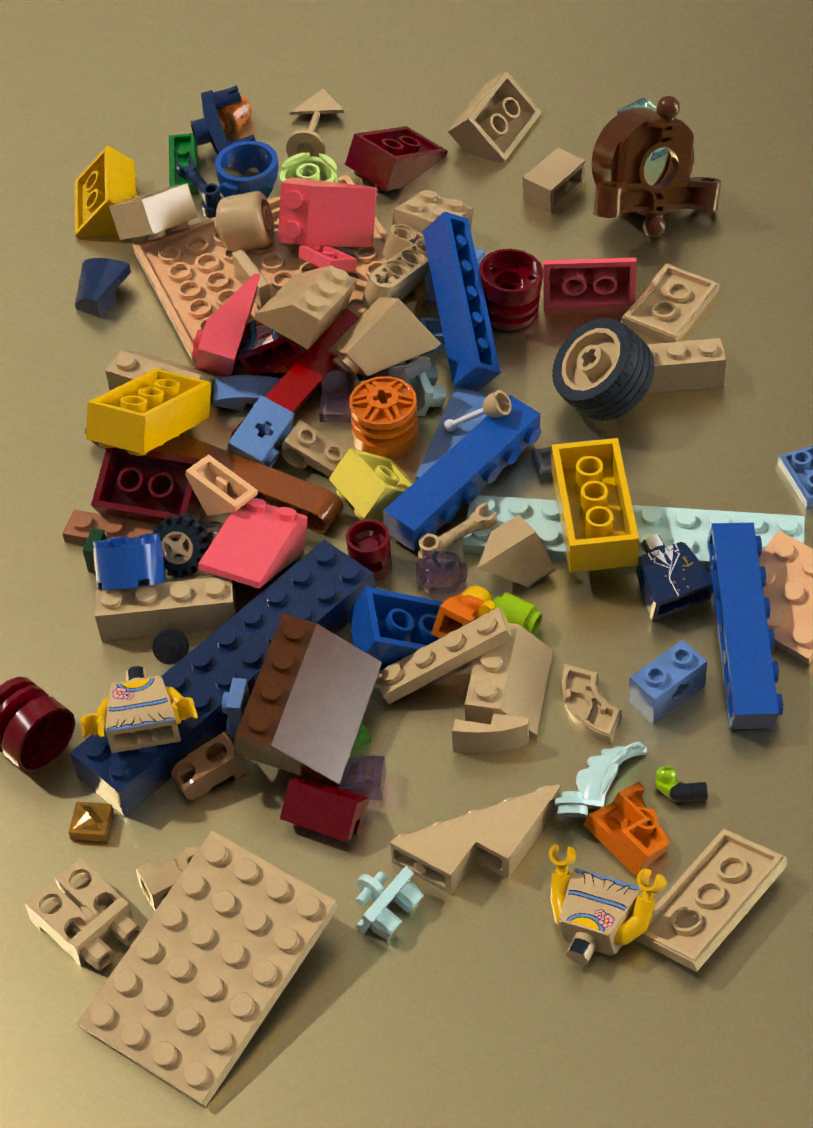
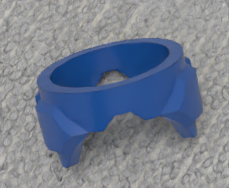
[215,141,279,199]

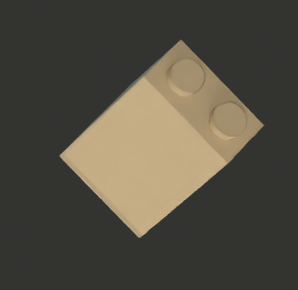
[329,297,441,376]

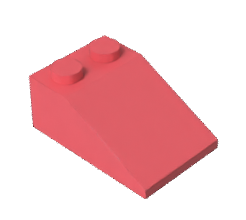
[278,177,377,247]
[191,273,261,377]
[198,498,308,588]

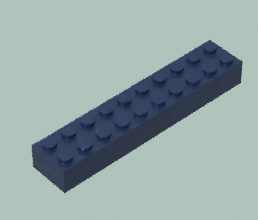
[70,540,375,817]

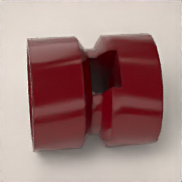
[346,519,392,582]

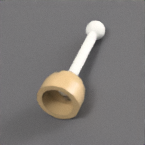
[444,390,511,432]

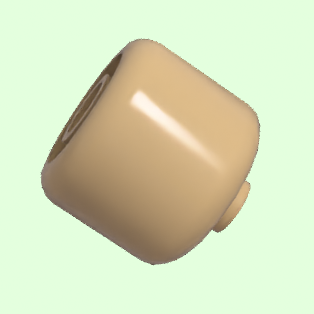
[214,191,275,252]

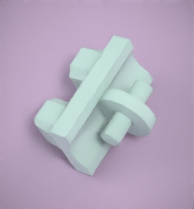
[404,356,447,416]
[355,866,424,940]

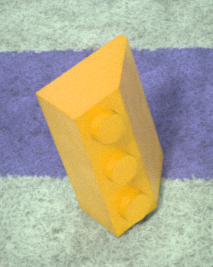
[75,145,137,239]

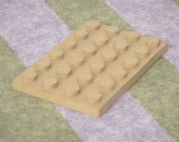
[77,830,339,1108]

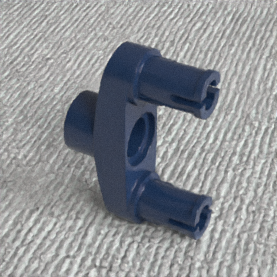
[190,85,255,155]

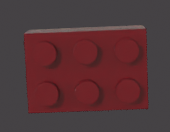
[91,447,202,524]

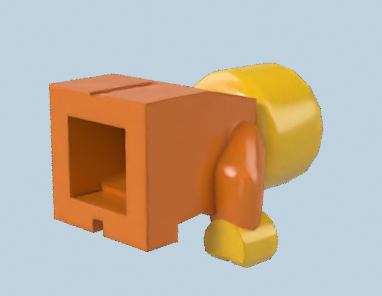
[431,585,496,638]

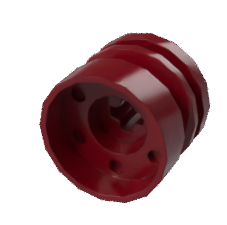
[479,248,544,331]
[0,677,76,773]

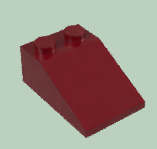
[345,126,448,192]

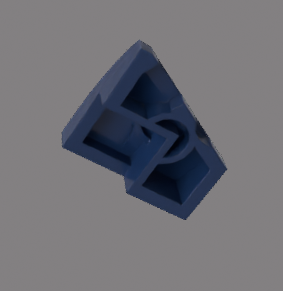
[75,258,131,318]

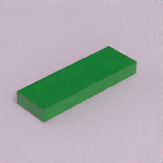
[169,133,199,195]

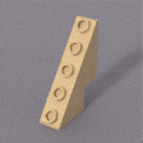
[390,784,561,895]

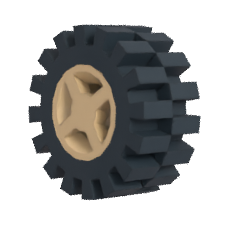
[153,513,214,578]

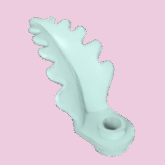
[554,742,647,818]

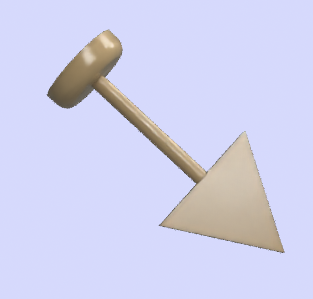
[286,88,344,158]

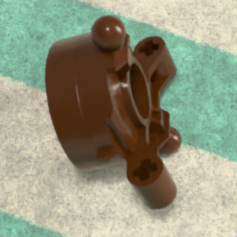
[592,96,721,238]

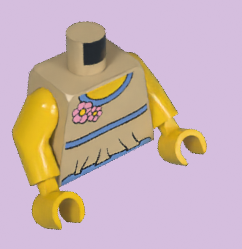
[80,666,198,753]
[549,844,666,965]

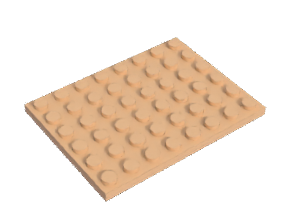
[133,174,388,363]

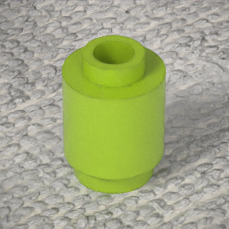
[493,592,543,635]

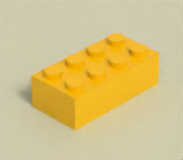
[86,368,211,456]
[551,438,639,572]

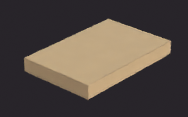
[622,264,719,343]

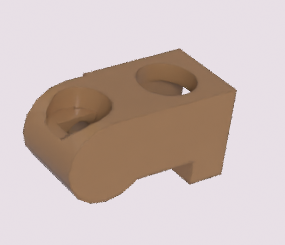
[171,732,248,800]

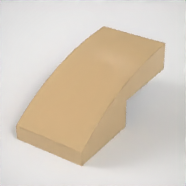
[452,713,530,754]

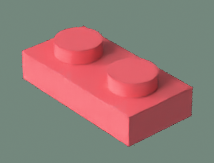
[299,245,357,272]

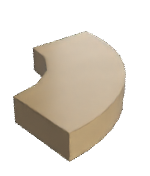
[561,664,622,745]

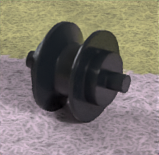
[152,629,189,665]

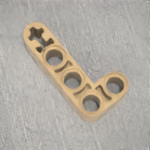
[362,224,430,309]

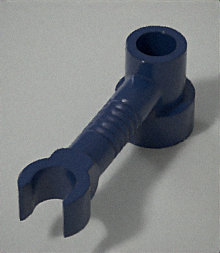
[176,157,223,219]

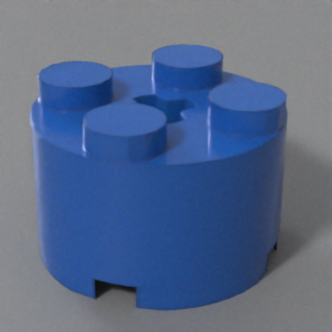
[93,533,166,590]

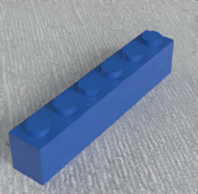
[423,211,501,391]
[383,395,541,552]
[707,522,783,730]

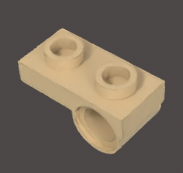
[281,420,348,477]

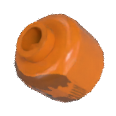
[217,96,252,134]

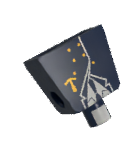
[636,534,713,620]

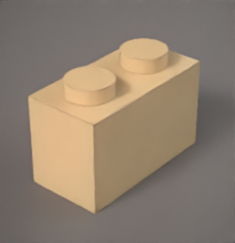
[522,148,585,213]

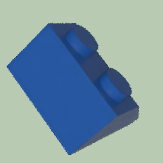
[348,587,444,670]

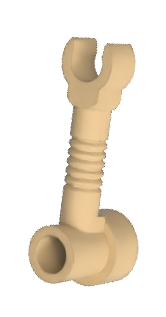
[418,503,498,572]

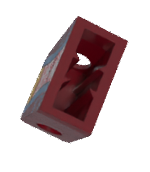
[237,320,304,376]

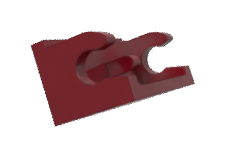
[280,776,370,842]

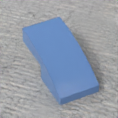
[212,375,280,411]

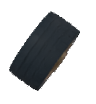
[552,318,655,421]

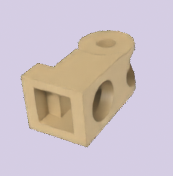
[136,846,200,911]

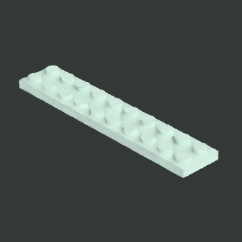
[463,495,805,570]

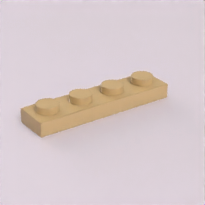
[378,607,513,704]

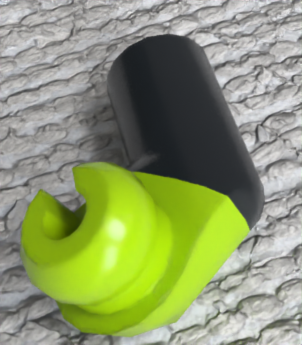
[655,766,708,803]

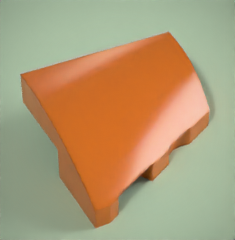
[583,782,670,876]

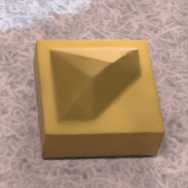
[68,802,114,842]

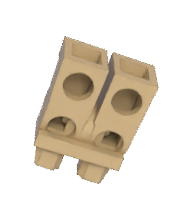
[25,857,141,971]

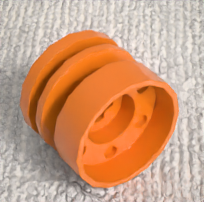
[350,376,419,461]

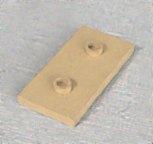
[635,828,788,972]

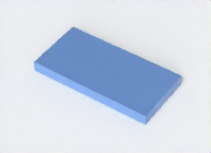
[415,387,489,495]

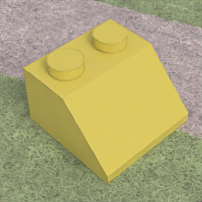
[329,448,413,523]

